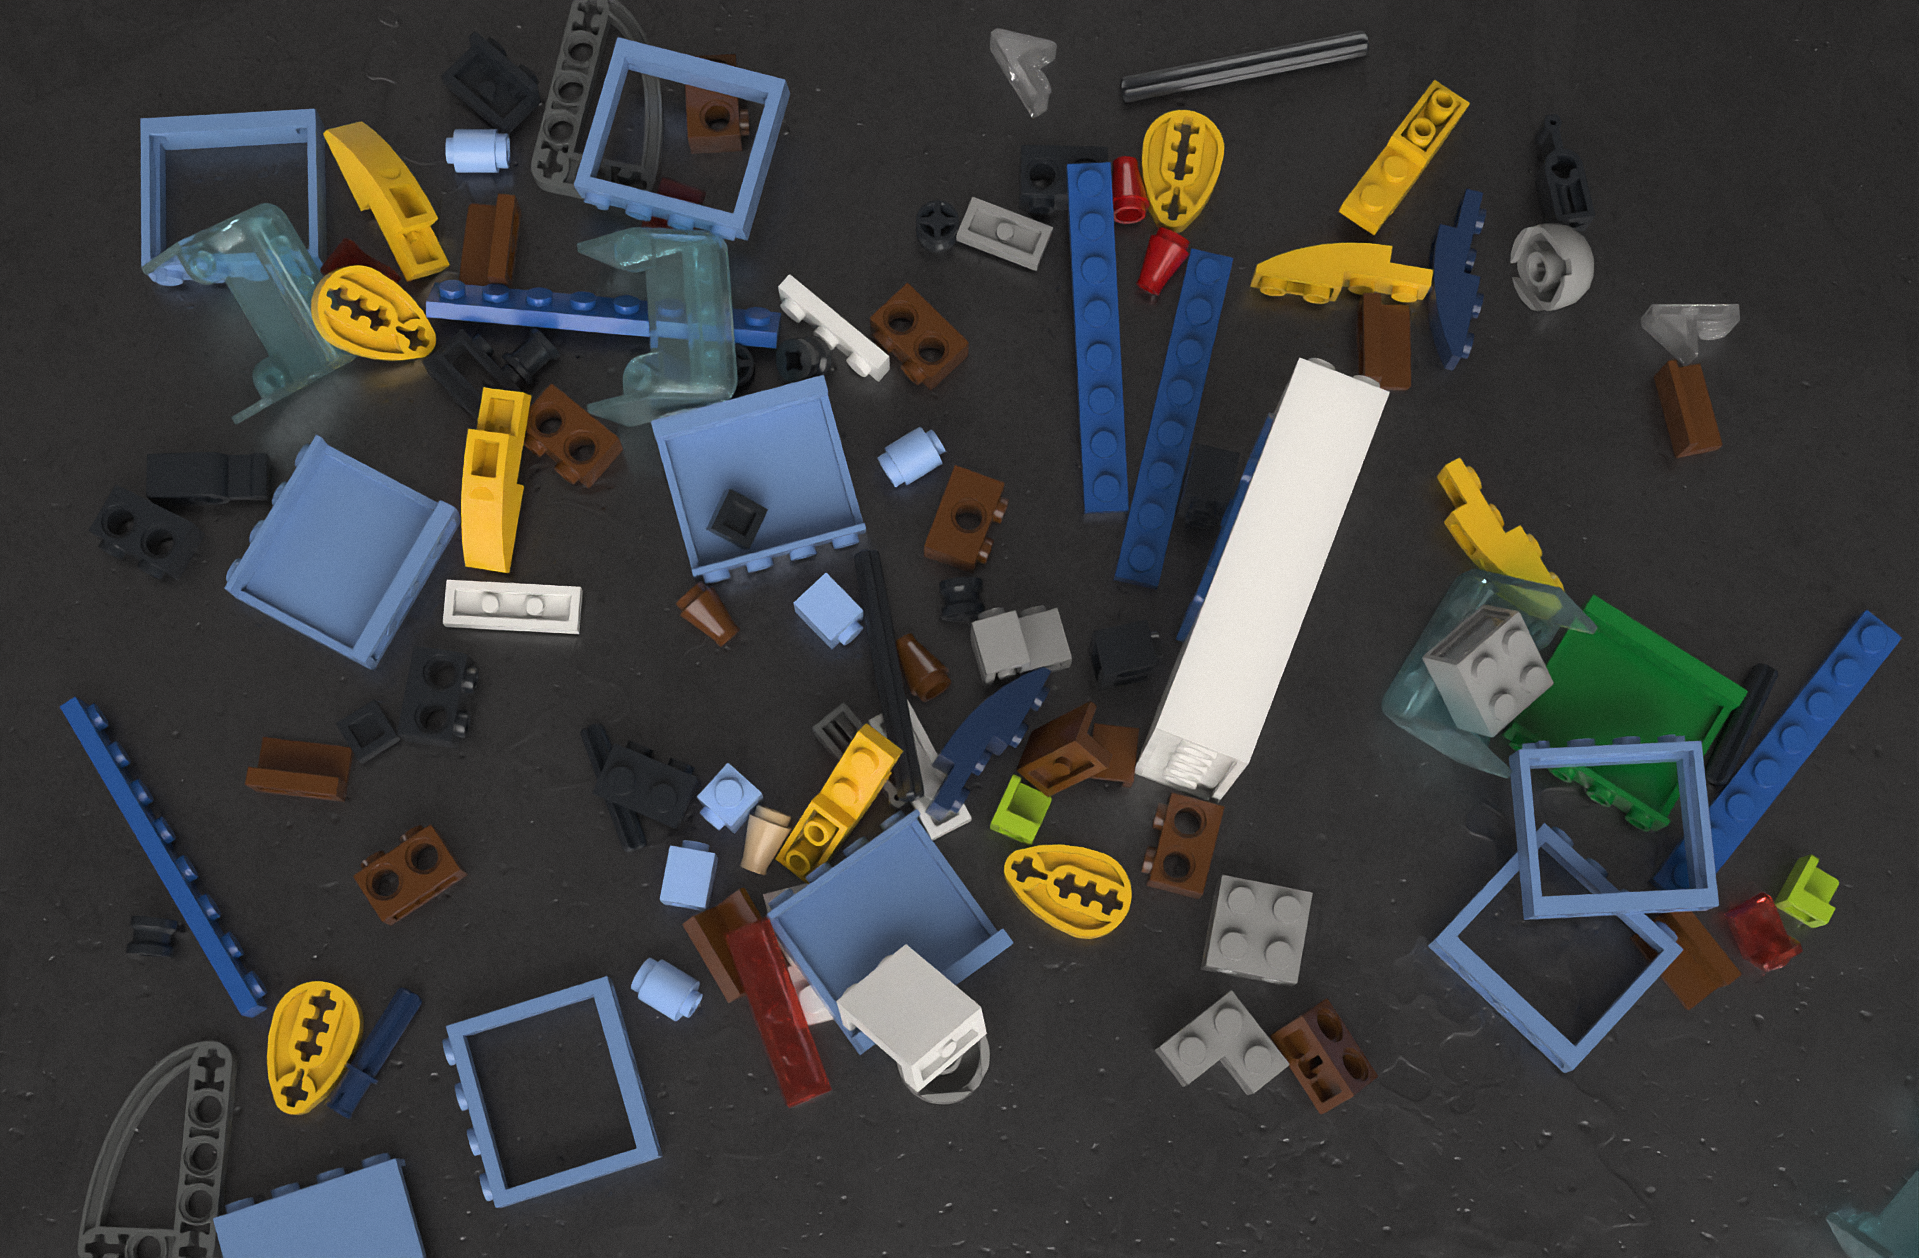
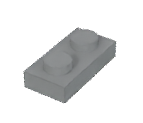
[956,197,1053,271]

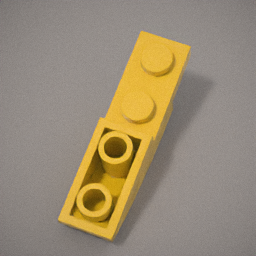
[1338,80,1470,235]
[323,121,450,282]
[1250,243,1433,304]
[461,387,531,573]
[1437,458,1566,615]
[775,723,903,885]

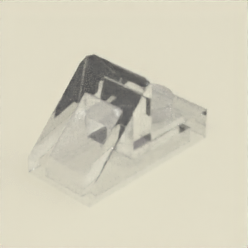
[990,28,1057,118]
[1641,304,1740,366]

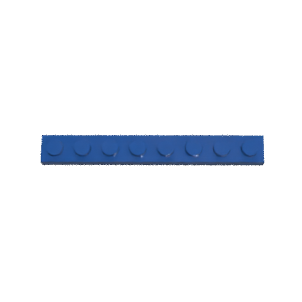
[1066,162,1129,514]
[1114,248,1233,590]
[426,280,781,348]
[1649,610,1902,891]
[60,697,268,1018]

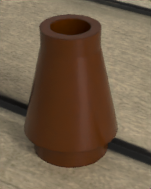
[676,580,741,647]
[896,633,951,702]

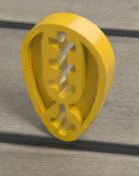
[1140,110,1224,233]
[311,265,436,361]
[1003,844,1132,939]
[267,981,364,1115]

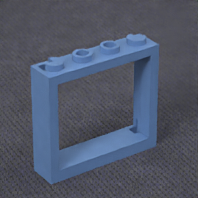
[574,37,790,241]
[140,109,328,286]
[1509,734,1719,920]
[1428,823,1684,1073]
[442,976,663,1208]

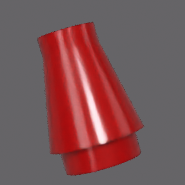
[1112,156,1150,224]
[1136,227,1190,296]

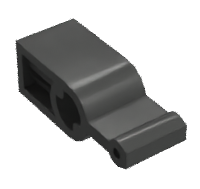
[812,702,908,813]

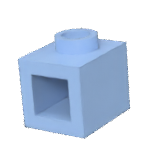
[697,763,765,834]

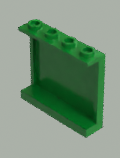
[1502,594,1748,832]

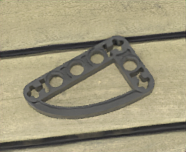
[531,0,664,199]
[77,1041,238,1258]

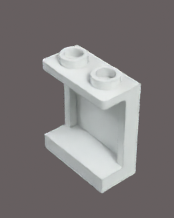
[837,944,987,1092]

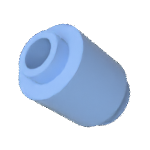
[445,129,511,173]
[877,426,946,487]
[631,957,703,1021]

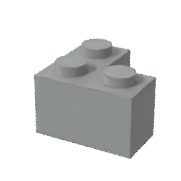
[970,605,1072,691]
[1155,990,1290,1095]

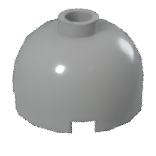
[1511,223,1594,311]

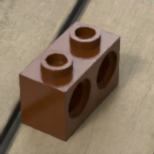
[685,54,750,154]
[870,282,969,390]
[523,383,623,489]
[1141,793,1225,899]
[353,824,468,926]
[1270,998,1379,1115]

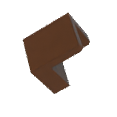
[1090,723,1139,788]

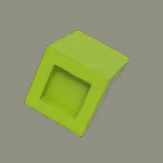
[990,774,1052,847]
[1773,854,1839,928]

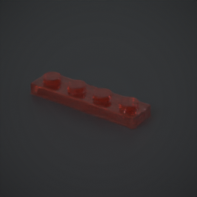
[723,917,832,1108]

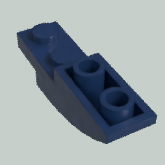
[1426,188,1486,371]
[925,667,1051,821]

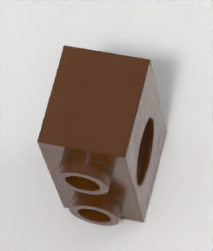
[924,465,1010,574]

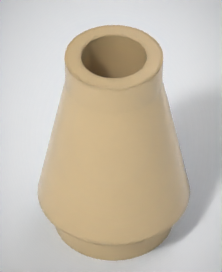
[740,804,792,875]

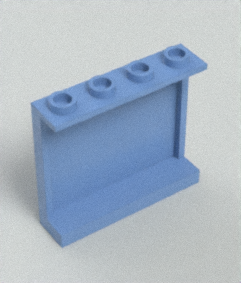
[651,375,866,584]
[224,435,461,671]
[764,809,1013,1055]
[213,1153,427,1258]

